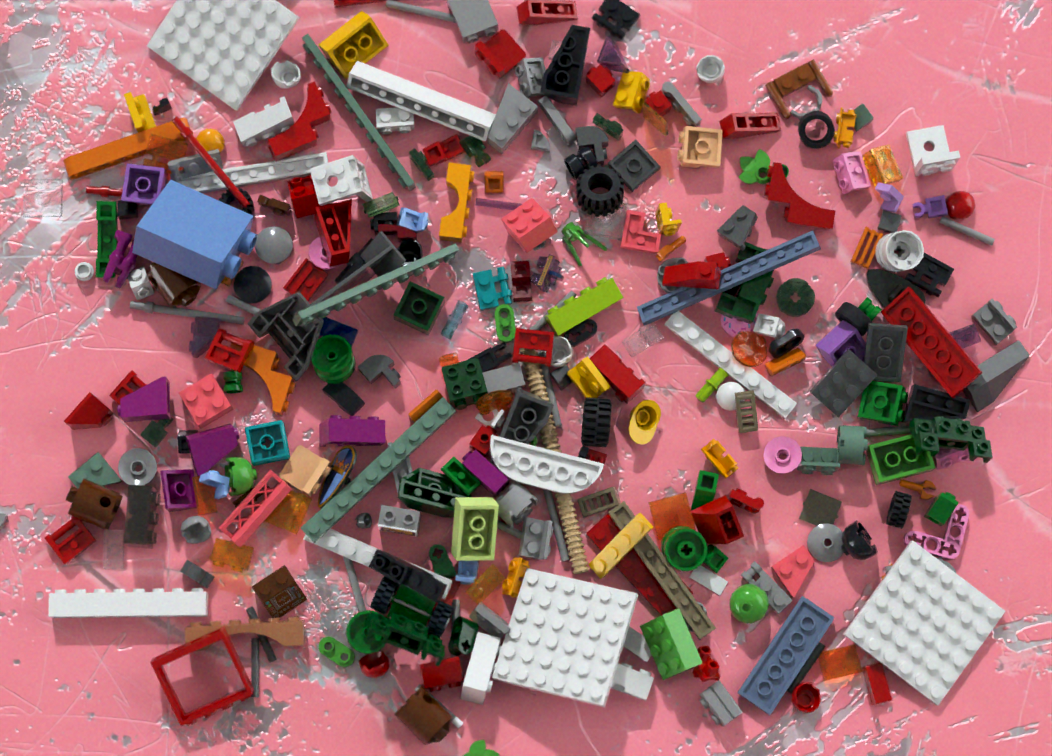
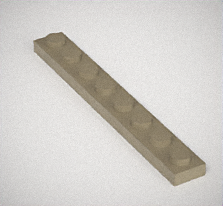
[608,501,716,640]

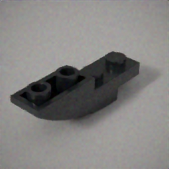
[369,549,447,603]

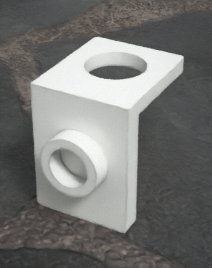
[475,403,506,429]

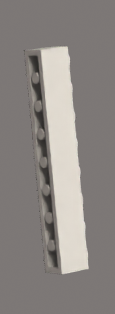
[346,61,496,142]
[48,588,208,618]

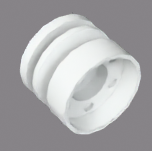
[875,230,924,272]

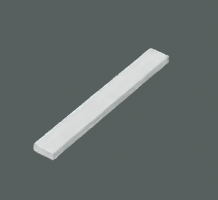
[178,152,328,193]

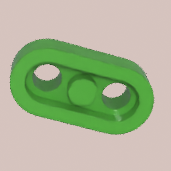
[495,304,515,343]
[319,637,355,667]

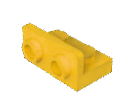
[124,92,156,133]
[655,202,682,236]
[567,356,611,399]

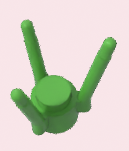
[561,222,607,266]

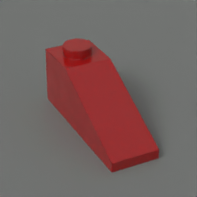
[516,0,578,25]
[719,113,781,139]
[662,261,721,289]

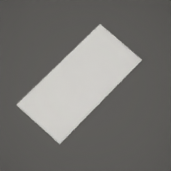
[690,565,728,595]

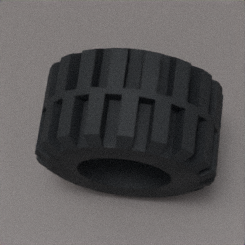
[576,165,624,217]
[581,397,612,447]

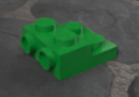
[858,381,908,426]

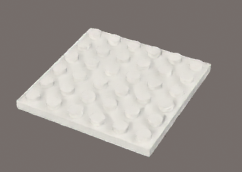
[147,0,300,111]
[843,540,1005,705]
[492,568,638,707]

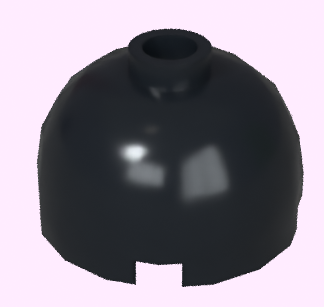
[841,520,878,560]

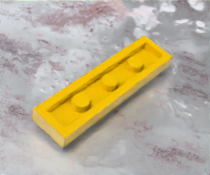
[588,513,653,579]

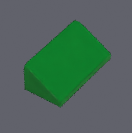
[440,457,481,496]

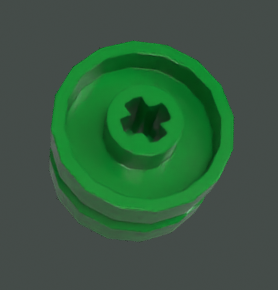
[311,334,356,384]
[660,526,707,571]
[346,610,386,654]

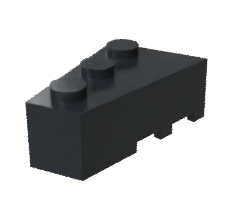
[902,384,971,422]

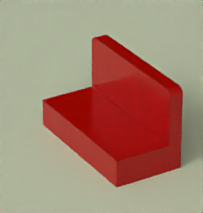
[862,663,892,705]

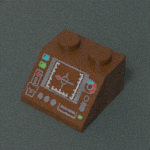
[252,565,308,618]

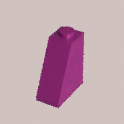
[117,377,171,422]
[186,424,240,476]
[462,450,509,498]

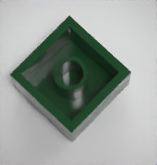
[393,281,445,336]

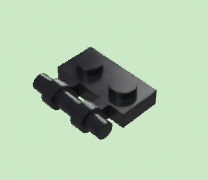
[592,0,640,40]
[905,253,954,298]

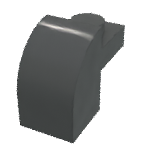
[575,126,609,166]
[358,355,401,389]

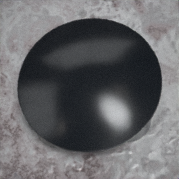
[234,266,272,303]

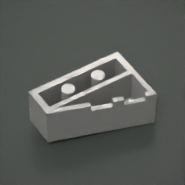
[487,83,538,154]

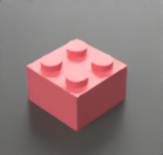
[501,198,558,253]
[179,373,234,429]

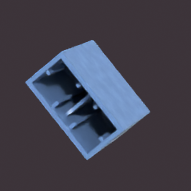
[132,180,258,289]

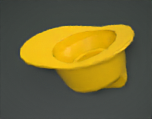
[628,399,661,445]

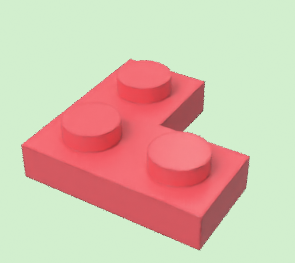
[620,210,661,254]

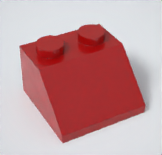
[420,656,464,692]

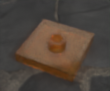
[648,492,696,540]

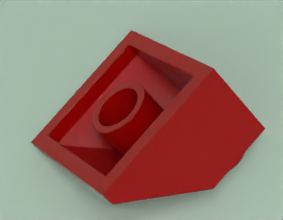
[64,392,113,430]

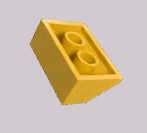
[318,11,389,79]

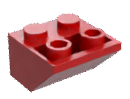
[287,175,332,218]
[690,495,744,544]

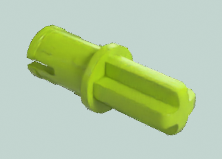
[696,368,728,402]

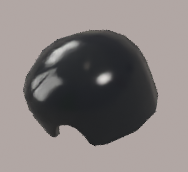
[397,239,423,267]

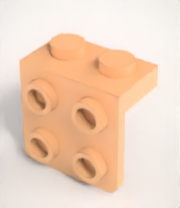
[279,445,332,497]

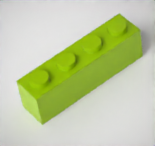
[544,277,624,336]

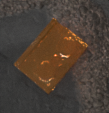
[818,644,863,681]

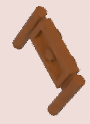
[766,59,833,119]

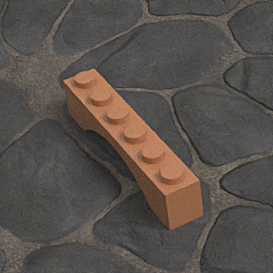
[185,616,306,651]

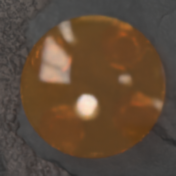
[731,331,767,367]
[476,390,513,415]

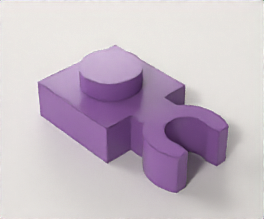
[913,195,948,218]

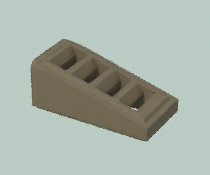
[735,390,758,433]
[577,487,621,517]

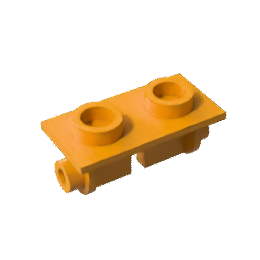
[834,107,856,149]
[701,439,739,479]
[502,557,530,599]

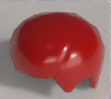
[945,191,975,220]
[359,651,390,678]
[791,682,821,713]

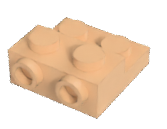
[677,126,722,168]

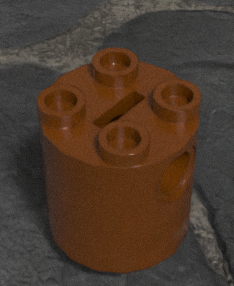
[147,262,201,308]
[66,478,123,530]
[394,687,452,745]

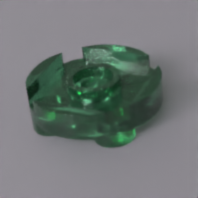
[776,278,815,317]

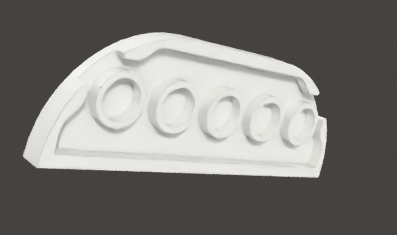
[490,435,604,494]

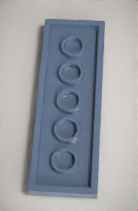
[737,596,835,715]

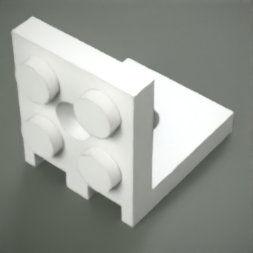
[906,125,961,177]
[310,155,373,206]

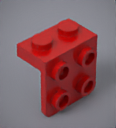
[475,29,526,79]

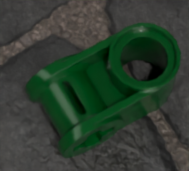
[429,544,456,579]
[448,616,479,656]

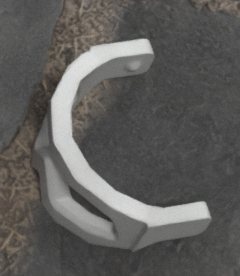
[790,85,822,119]

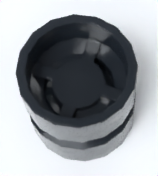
[564,146,598,180]

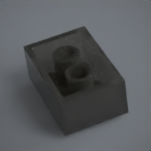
[123,485,161,549]

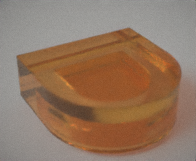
[439,352,459,366]

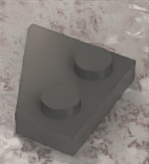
[717,205,758,251]

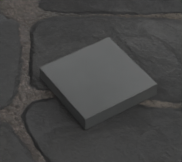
[607,140,661,192]

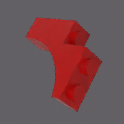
[267,81,332,162]
[764,162,835,229]

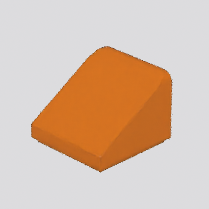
[485,171,504,193]

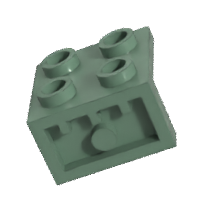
[797,447,840,475]

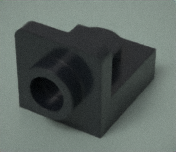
[370,212,397,235]

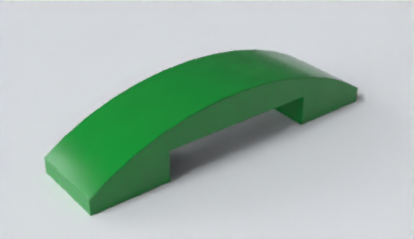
[96,201,118,278]

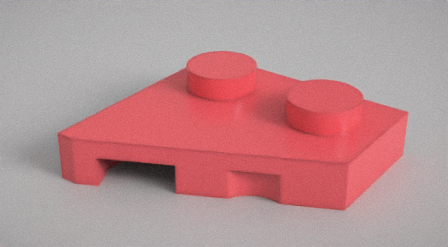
[771,545,815,598]

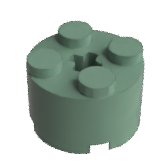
[837,425,868,465]

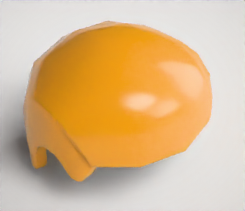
[196,128,225,153]

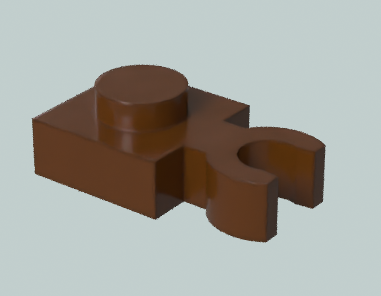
[257,195,291,216]

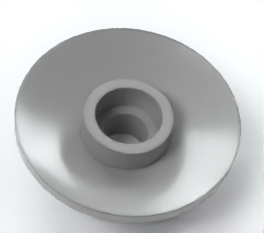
[118,448,157,487]
[807,523,844,562]

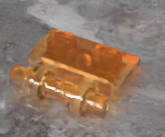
[143,134,188,174]

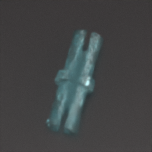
[440,300,469,340]

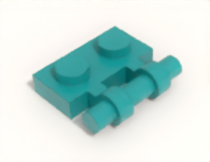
[473,267,512,311]

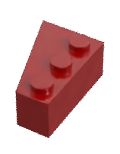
[314,199,352,267]
[589,344,646,404]

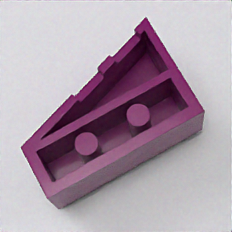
[319,415,385,447]

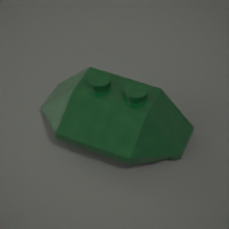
[397,468,472,518]

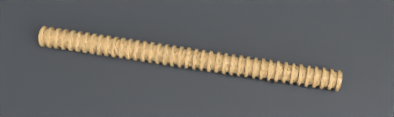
[520,349,590,574]

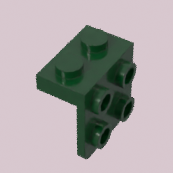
[442,358,489,410]

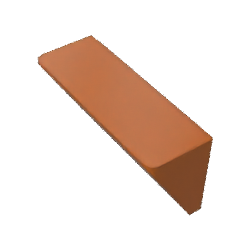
[765,348,806,376]
[409,390,443,423]

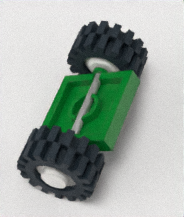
[370,576,454,639]

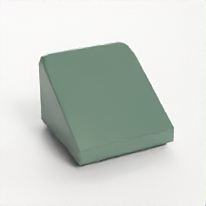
[854,103,874,132]

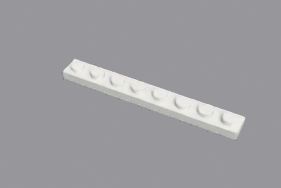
[664,311,797,419]
[303,528,453,600]

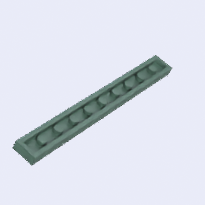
[302,34,416,191]
[292,243,459,326]
[301,397,456,543]

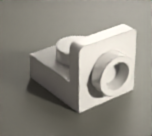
[753,313,786,339]

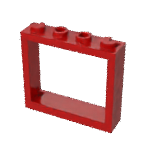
[150,626,254,726]

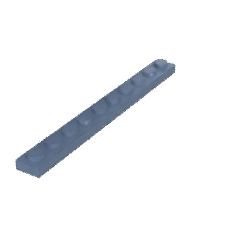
[637,230,821,326]

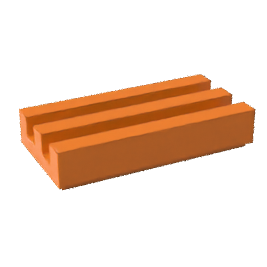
[850,227,883,269]

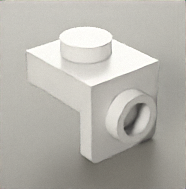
[127,266,154,300]

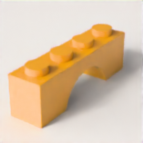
[439,163,475,243]

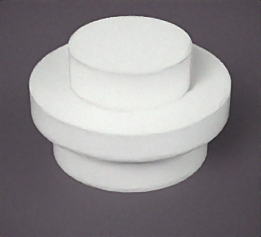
[75,262,94,281]

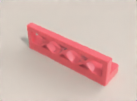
[219,470,292,547]

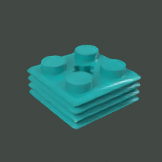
[245,420,290,466]

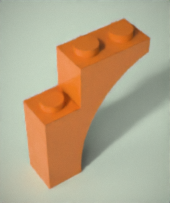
[230,343,296,416]

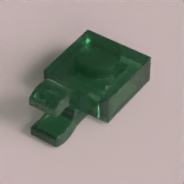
[140,418,173,447]

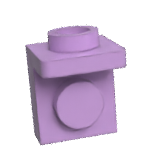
[875,182,904,212]

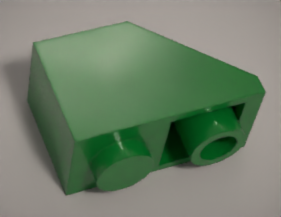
[691,470,719,511]
[924,492,959,527]

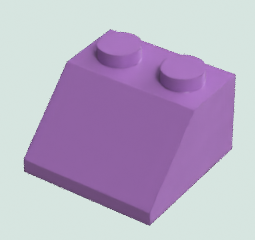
[121,163,168,205]
[816,320,866,366]

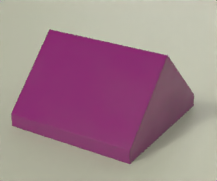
[160,469,199,512]

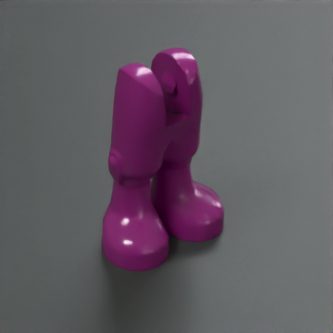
[103,230,138,289]

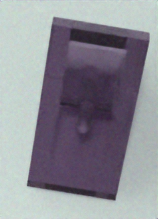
[597,36,630,73]

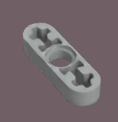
[538,96,576,145]

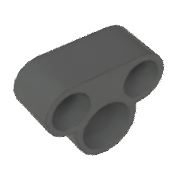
[180,560,215,589]

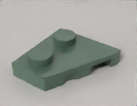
[68,452,122,488]

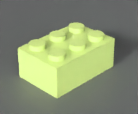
[451,497,499,561]

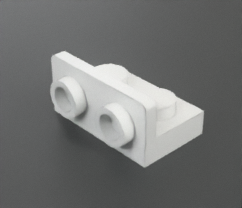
[376,107,415,135]

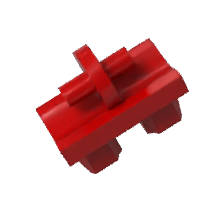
[692,646,720,682]

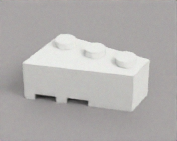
[233,96,294,147]
[460,632,502,705]
[611,662,654,701]

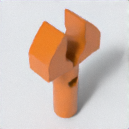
[656,236,686,262]
[899,479,936,500]

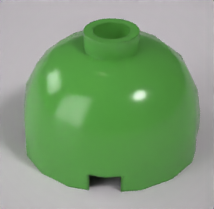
[225,457,257,496]
[729,584,769,623]

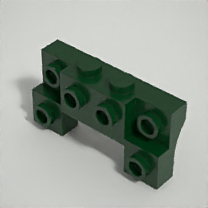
[715,242,774,324]
[909,416,993,463]
[365,611,445,667]

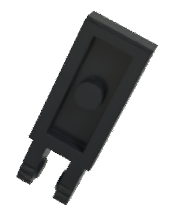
[468,342,512,373]

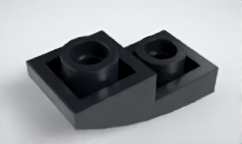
[322,382,365,416]

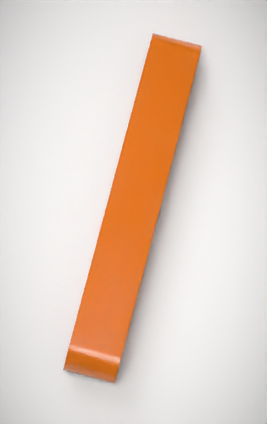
[63,118,190,179]

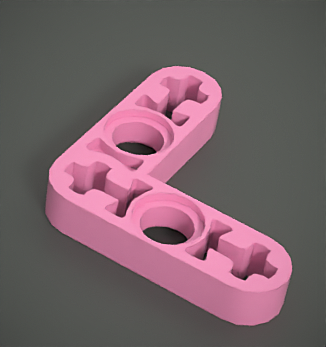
[903,504,969,560]

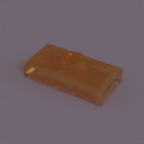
[192,476,218,516]

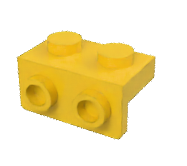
[613,70,650,114]

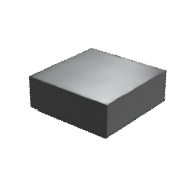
[878,210,902,233]

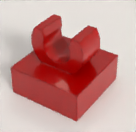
[586,449,607,474]

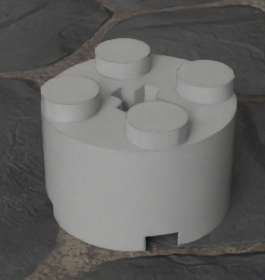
[496,482,538,528]

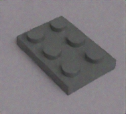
[863,323,908,382]
[809,349,877,418]

